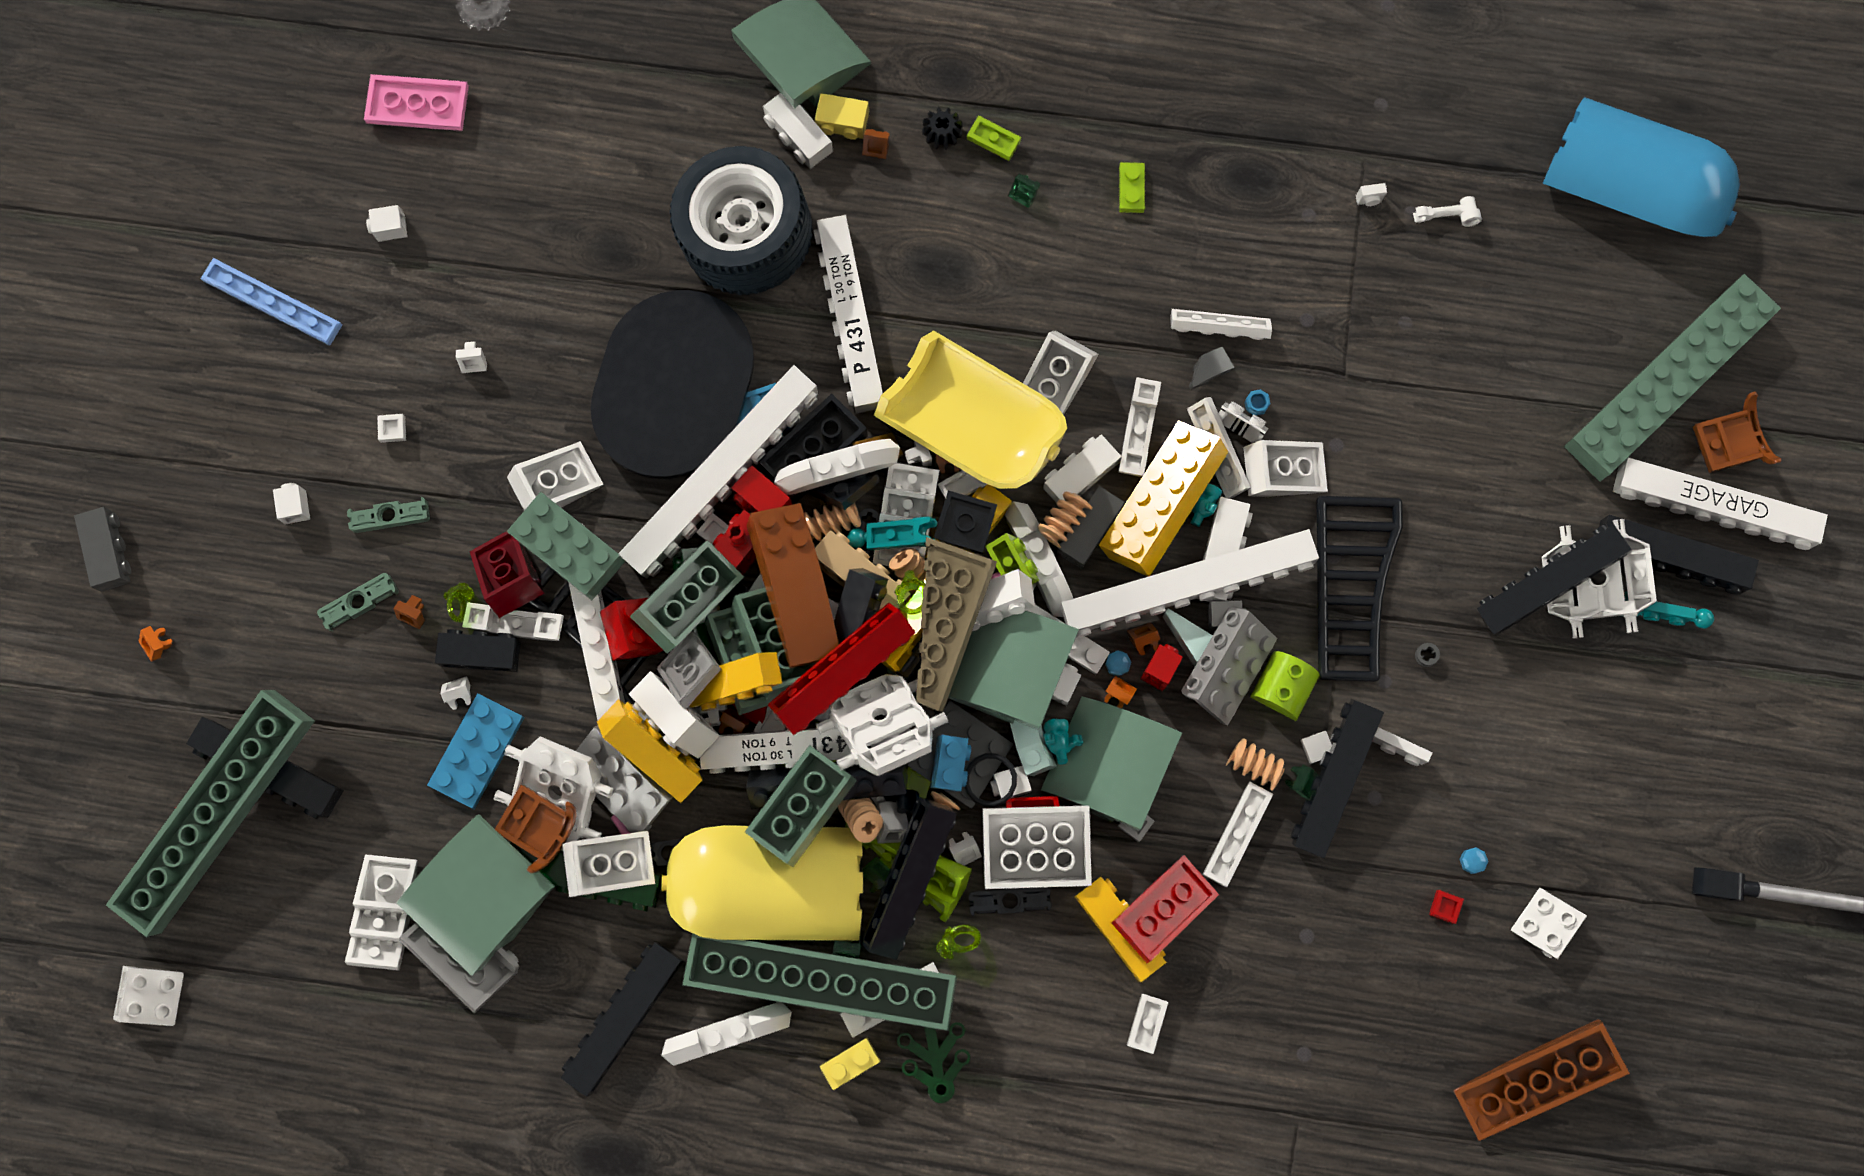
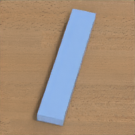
[200,258,342,346]

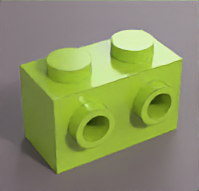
[985,533,1039,585]

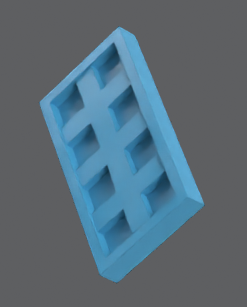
[427,693,525,809]

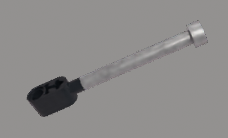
[1692,867,1864,913]

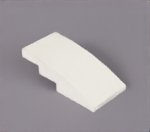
[873,463,940,566]
[345,855,418,971]

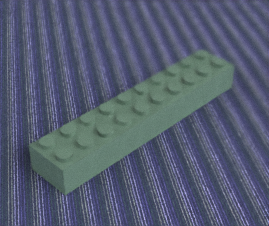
[1563,274,1781,482]
[106,690,315,937]
[683,933,957,1030]

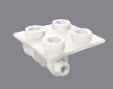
[1218,402,1269,443]
[1511,888,1587,959]

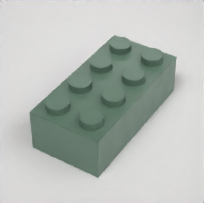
[507,492,625,601]
[630,540,744,653]
[745,745,857,867]

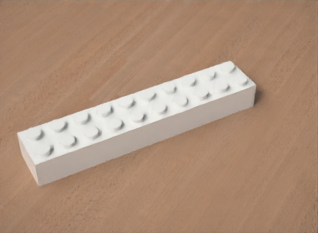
[619,365,818,578]

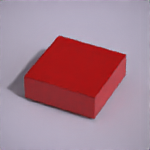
[1429,890,1464,924]

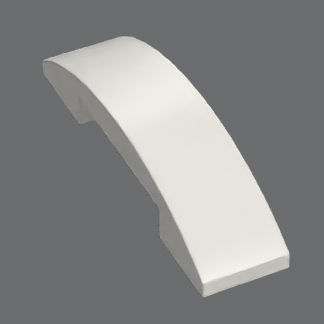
[1118,377,1161,477]
[462,602,564,641]

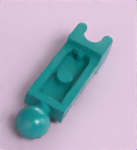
[847,517,938,550]
[1623,592,1714,628]

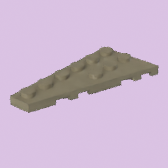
[916,537,997,712]

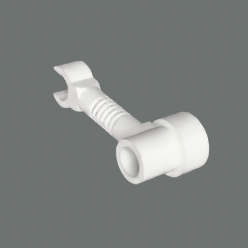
[1413,196,1482,227]

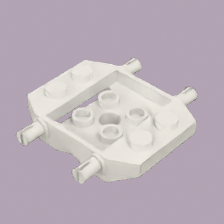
[1542,519,1657,638]
[816,674,948,776]
[494,737,613,851]

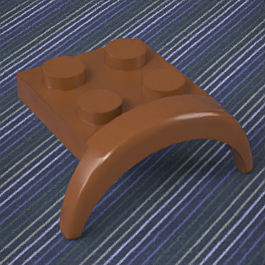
[1692,392,1782,473]
[495,785,577,873]

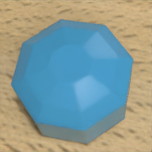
[1244,390,1271,416]
[1105,650,1131,677]
[1460,847,1488,874]

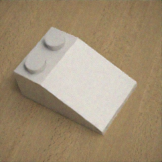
[1023,331,1098,415]
[1244,440,1328,497]
[507,441,604,510]
[562,831,655,897]

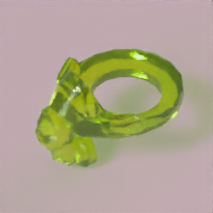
[895,570,925,614]
[443,583,474,623]
[936,925,981,960]

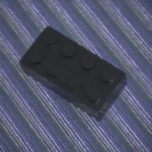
[758,393,868,504]

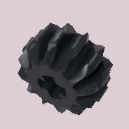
[922,106,963,150]

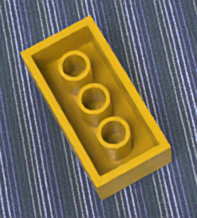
[597,699,702,803]

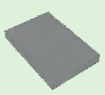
[657,631,721,709]

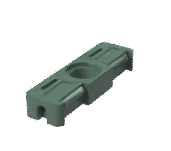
[347,497,430,533]
[317,573,399,631]

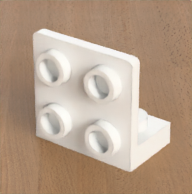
[113,966,184,1026]

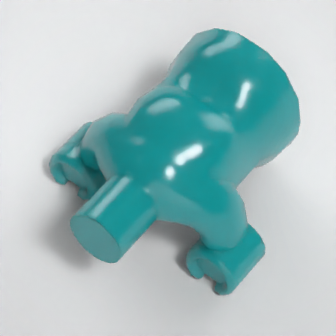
[1190,484,1222,527]
[1043,719,1083,765]

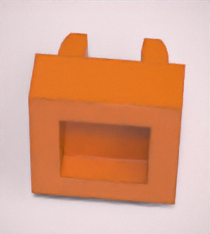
[138,626,172,662]
[1104,675,1137,708]

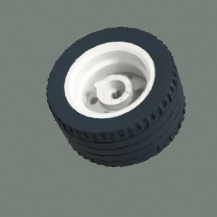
[669,146,813,295]

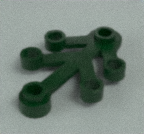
[897,1022,970,1103]

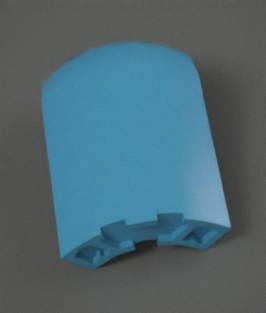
[1543,97,1740,237]

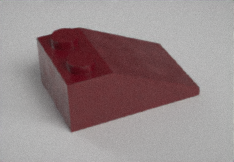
[470,531,544,618]

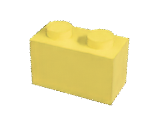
[815,93,869,139]
[820,1037,881,1090]

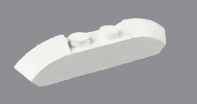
[774,439,900,495]
[1005,501,1074,617]
[661,1002,792,1066]

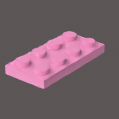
[364,75,469,131]

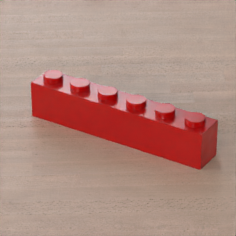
[767,603,916,735]

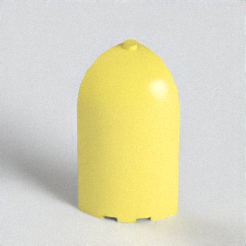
[874,331,1067,489]
[661,825,863,941]

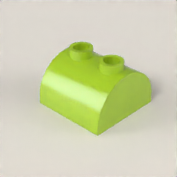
[1250,651,1320,721]

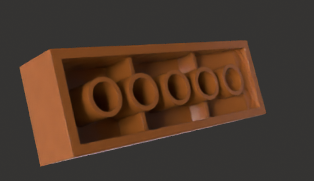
[747,503,839,668]
[1453,1019,1630,1141]

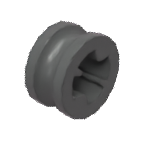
[1415,643,1440,667]

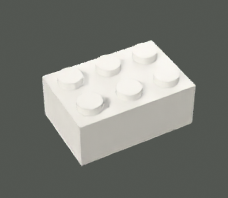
[629,671,720,759]

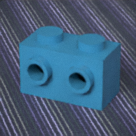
[930,735,971,792]

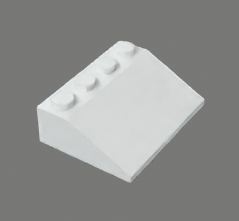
[983,805,1092,889]

